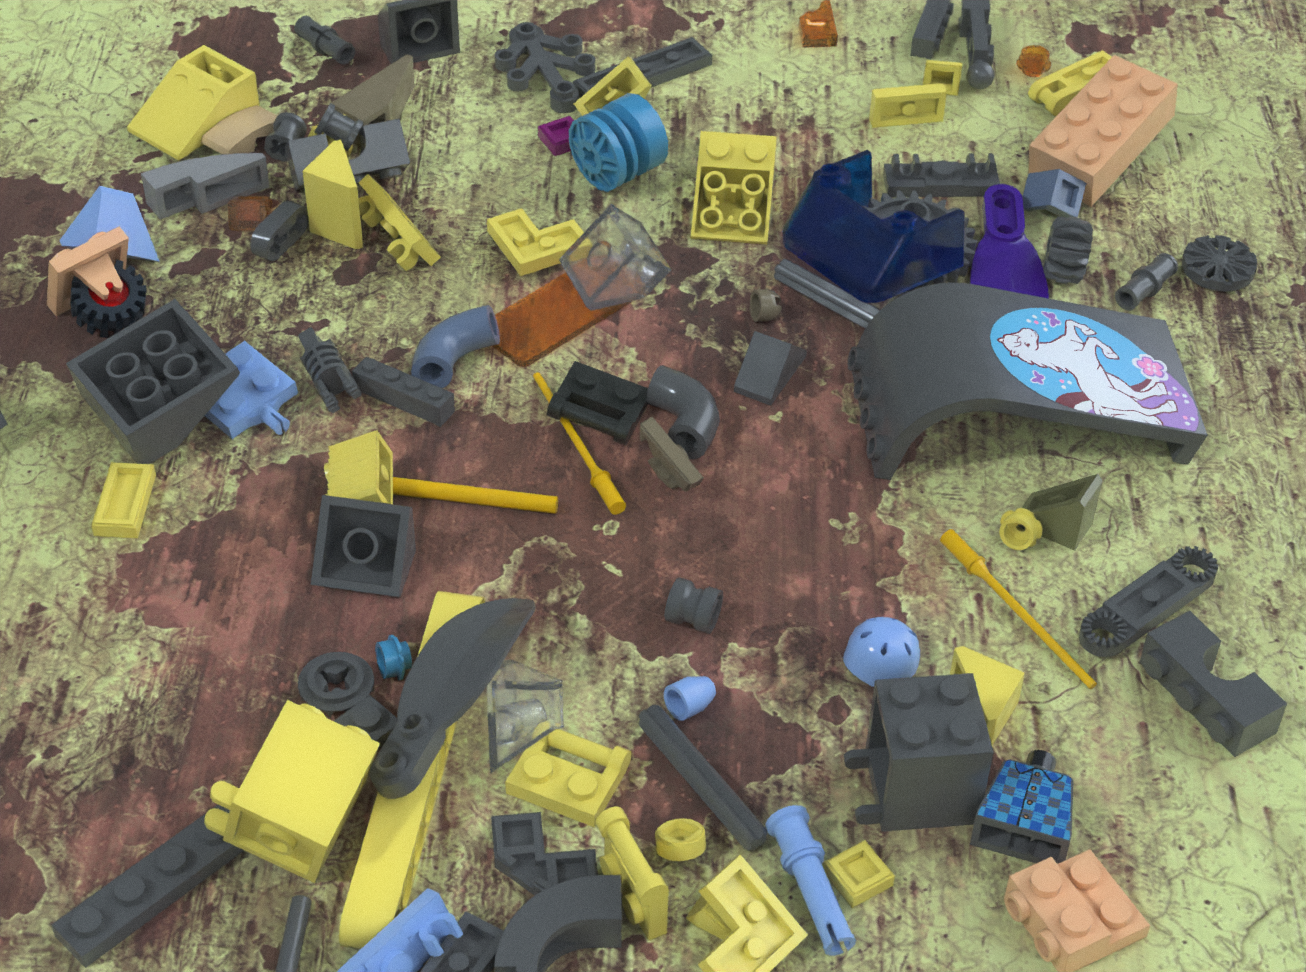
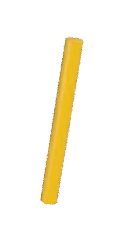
[393,477,558,514]

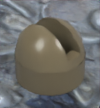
[750,289,782,322]

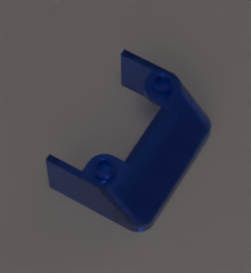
[782,150,965,303]

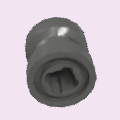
[664,577,723,634]

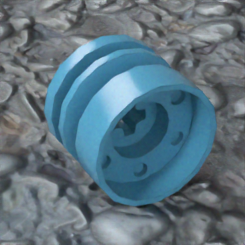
[569,93,668,192]

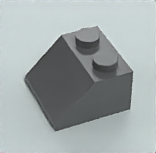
[378,0,460,64]

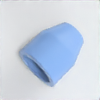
[664,676,716,721]

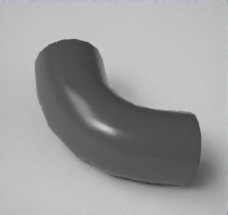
[647,365,720,459]

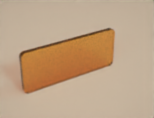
[492,251,650,367]

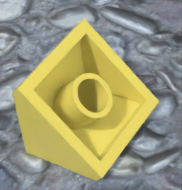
[303,140,363,249]

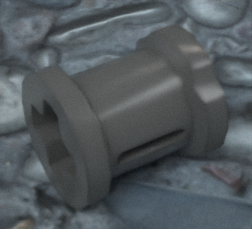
[314,103,363,151]
[264,112,307,162]

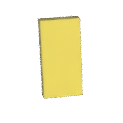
[91,462,156,538]

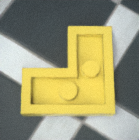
[487,208,591,276]
[697,855,808,972]

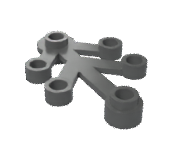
[495,22,596,113]

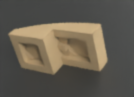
[201,105,278,154]

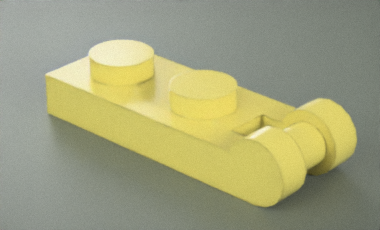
[1028,50,1112,116]

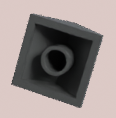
[311,495,416,597]

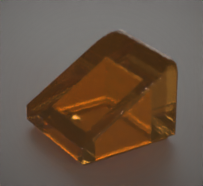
[228,196,273,231]

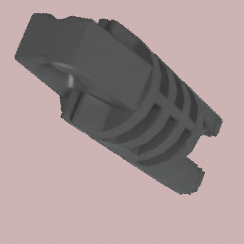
[298,327,362,413]

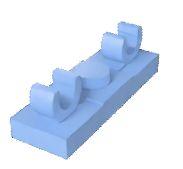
[336,888,463,972]

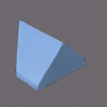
[59,186,160,262]

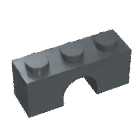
[285,118,410,191]
[1139,610,1287,757]

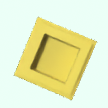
[823,840,895,908]

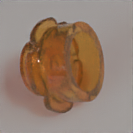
[1016,45,1052,77]

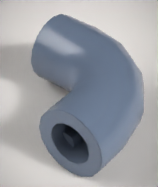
[411,305,500,388]

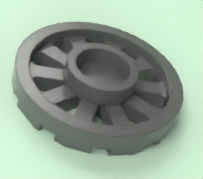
[1181,235,1257,291]

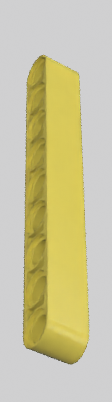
[339,591,485,949]

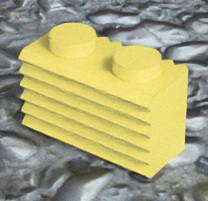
[324,430,393,504]

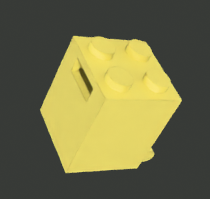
[204,700,380,883]

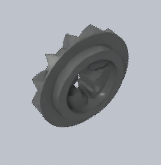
[298,652,374,718]

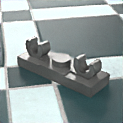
[883,153,1000,197]

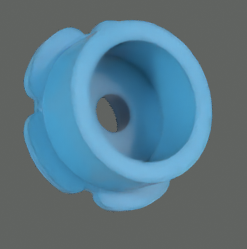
[375,635,412,681]

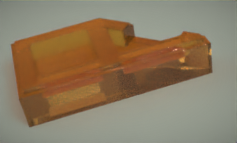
[798,0,838,48]

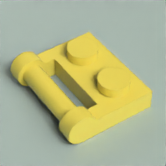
[505,718,632,827]
[595,806,669,941]

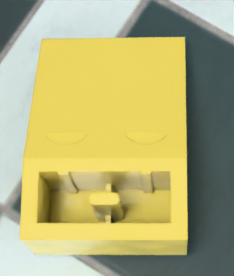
[127,45,260,161]
[691,131,777,244]

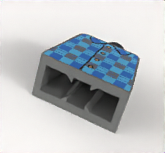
[970,750,1074,864]

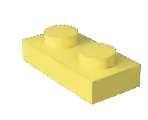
[869,83,947,128]

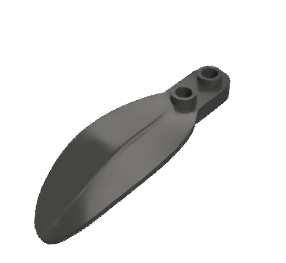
[369,598,536,799]

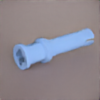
[765,805,856,956]

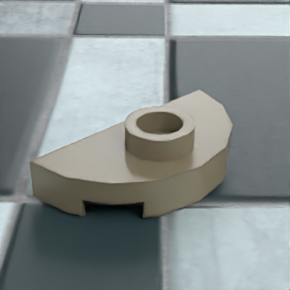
[640,417,704,492]

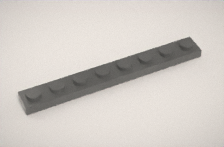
[51,695,397,968]

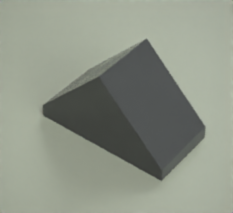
[734,331,807,406]

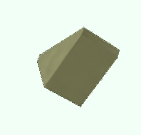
[1018,474,1103,551]

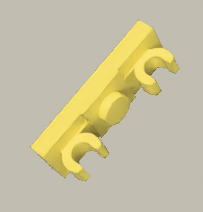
[358,174,441,271]

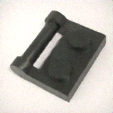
[546,361,648,445]

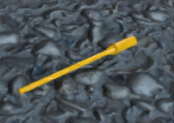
[533,372,626,515]
[940,529,1097,689]

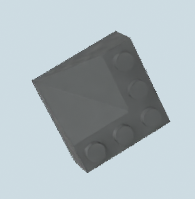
[66,299,240,464]

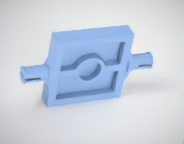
[205,341,298,439]

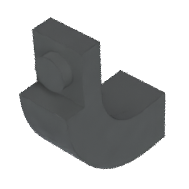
[494,875,622,972]

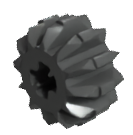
[1043,216,1093,284]

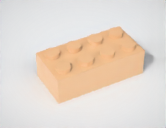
[1029,55,1178,207]

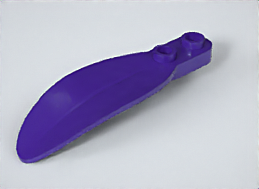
[970,184,1049,298]

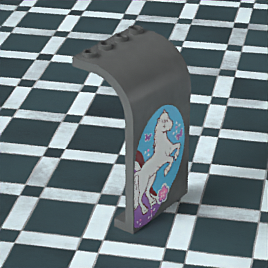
[847,282,1208,480]

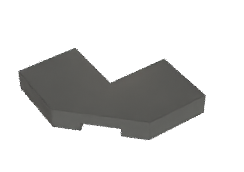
[491,812,598,895]

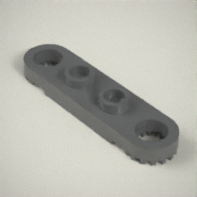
[1079,546,1218,657]

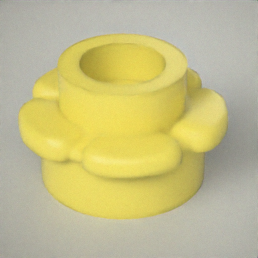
[999,508,1043,550]

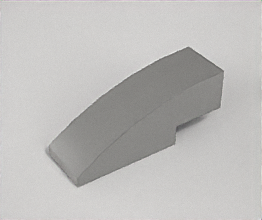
[141,153,270,220]

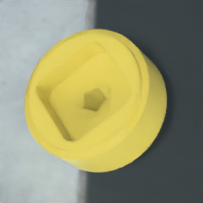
[655,818,706,861]

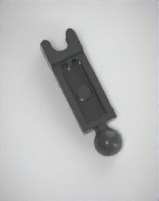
[958,0,995,90]

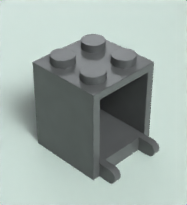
[843,673,994,832]

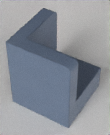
[1022,169,1086,218]

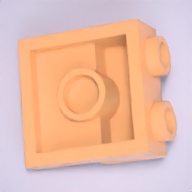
[1004,849,1150,972]

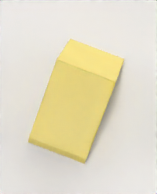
[574,56,651,116]
[950,646,1025,746]

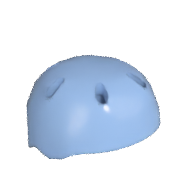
[843,617,920,687]

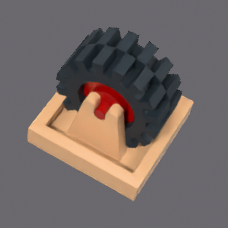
[47,226,147,338]

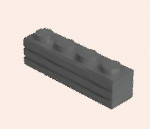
[910,0,954,59]
[352,357,455,427]

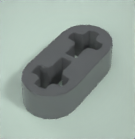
[250,200,309,261]

